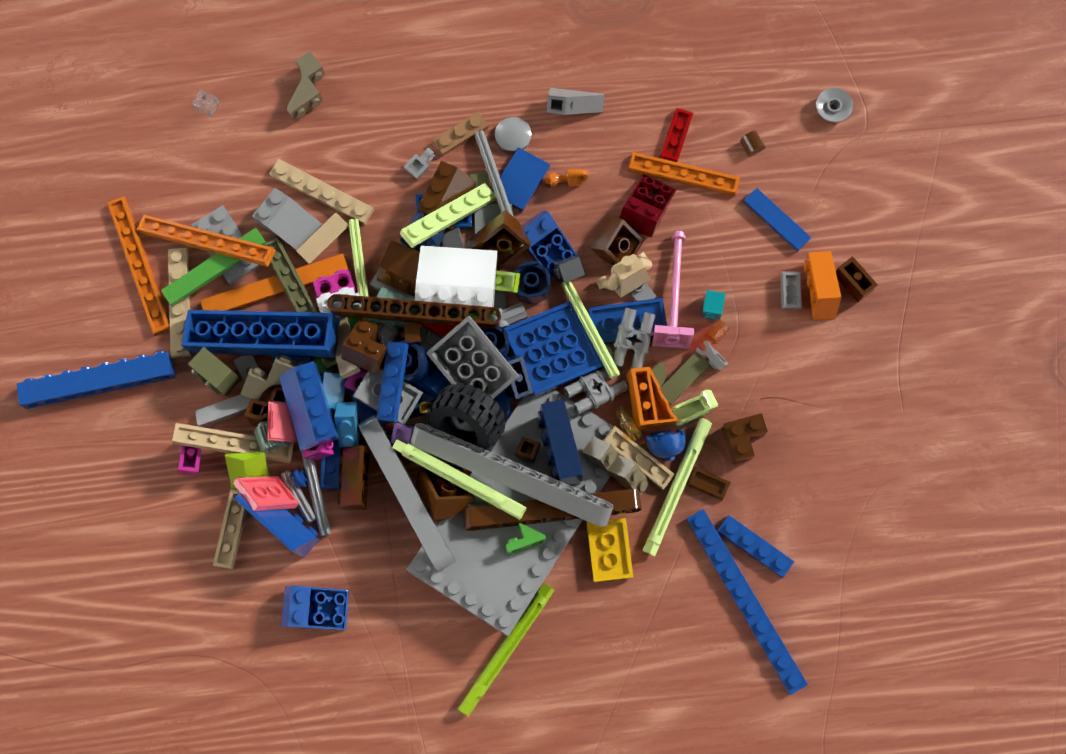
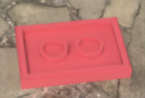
[233,476,299,511]

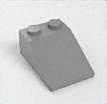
[252,188,323,251]

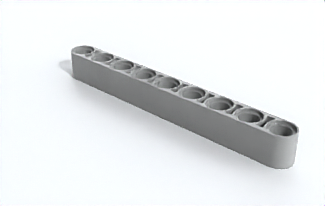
[358,415,456,572]

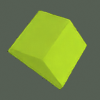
[225,452,269,490]

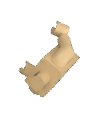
[595,252,652,298]

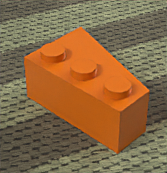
[804,251,841,321]
[626,367,678,430]

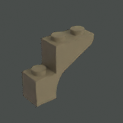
[287,51,326,121]
[240,355,306,400]
[582,437,649,495]

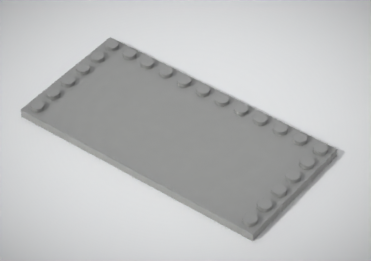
[406,389,634,637]

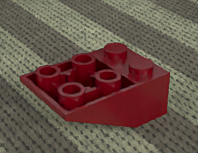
[619,174,677,238]

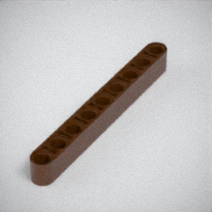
[327,294,501,329]
[463,489,642,531]

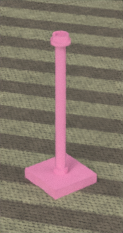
[652,231,694,349]

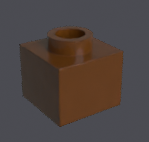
[401,323,422,346]

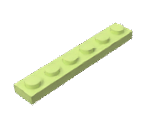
[400,183,496,248]

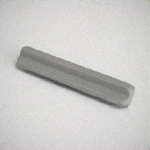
[281,470,316,523]

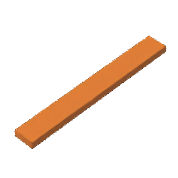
[107,196,170,336]
[136,214,275,267]
[200,253,349,311]

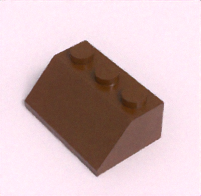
[417,161,476,230]
[465,210,531,271]
[377,240,420,297]
[337,446,370,510]
[416,464,474,520]

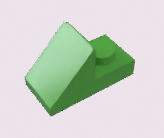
[505,523,546,556]

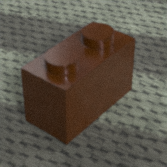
[836,256,878,303]

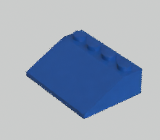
[234,494,320,557]

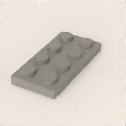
[191,205,262,285]

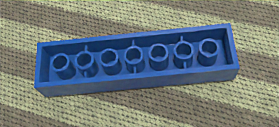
[181,310,340,357]

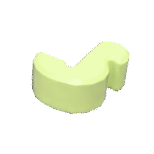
[671,389,718,426]

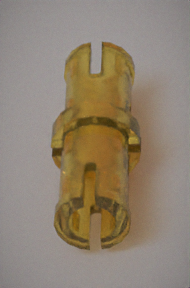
[614,406,642,441]

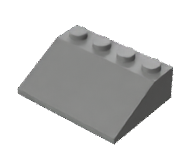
[426,316,519,399]

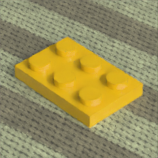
[587,518,633,582]

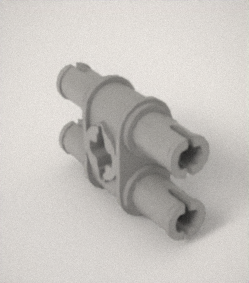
[613,308,655,368]
[563,368,628,415]

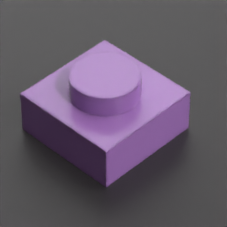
[391,423,414,444]

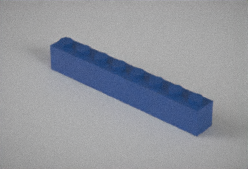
[17,351,176,409]

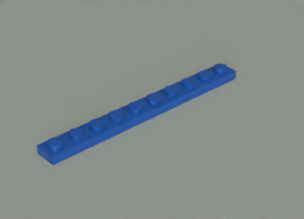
[686,509,808,695]

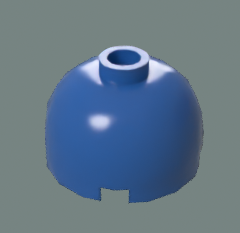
[645,429,686,461]

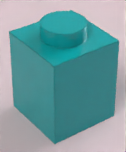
[701,290,726,321]

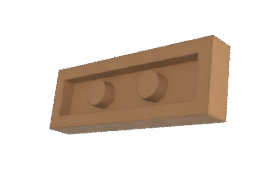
[433,111,489,156]

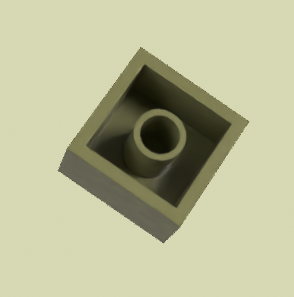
[188,347,241,396]

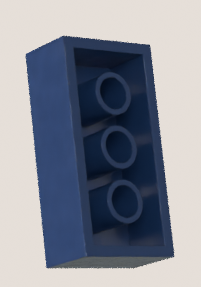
[536,399,584,486]

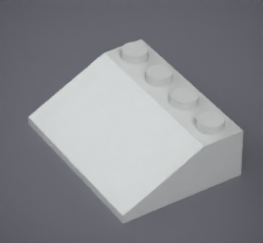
[415,246,497,307]

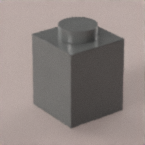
[553,256,585,283]

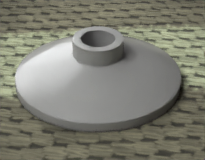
[816,88,853,123]

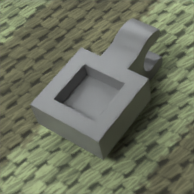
[404,148,435,181]
[696,340,729,370]

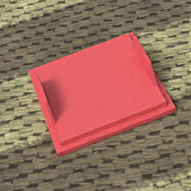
[267,401,298,442]

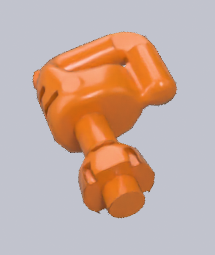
[545,169,589,187]

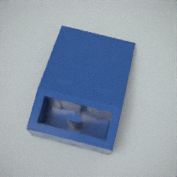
[522,210,579,278]
[281,585,349,630]

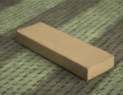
[296,213,349,264]

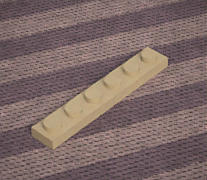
[269,159,374,225]
[168,248,191,359]
[172,423,293,463]

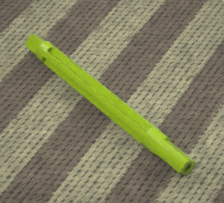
[458,583,555,716]

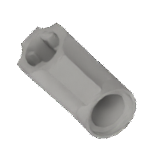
[487,302,528,328]

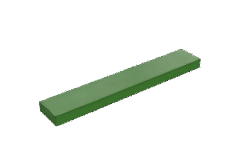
[161,228,267,307]

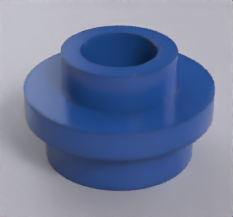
[291,469,308,488]

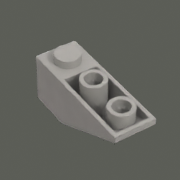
[547,88,605,115]

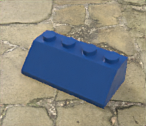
[279,361,339,451]

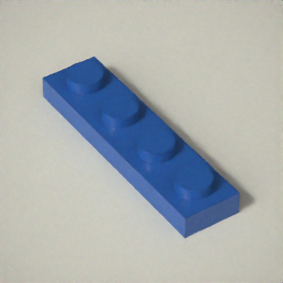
[376,342,409,422]
[717,515,795,578]

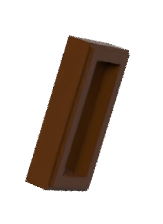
[687,466,731,501]

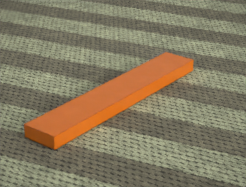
[628,152,740,196]

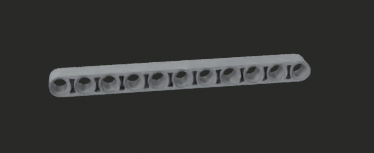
[410,423,613,527]

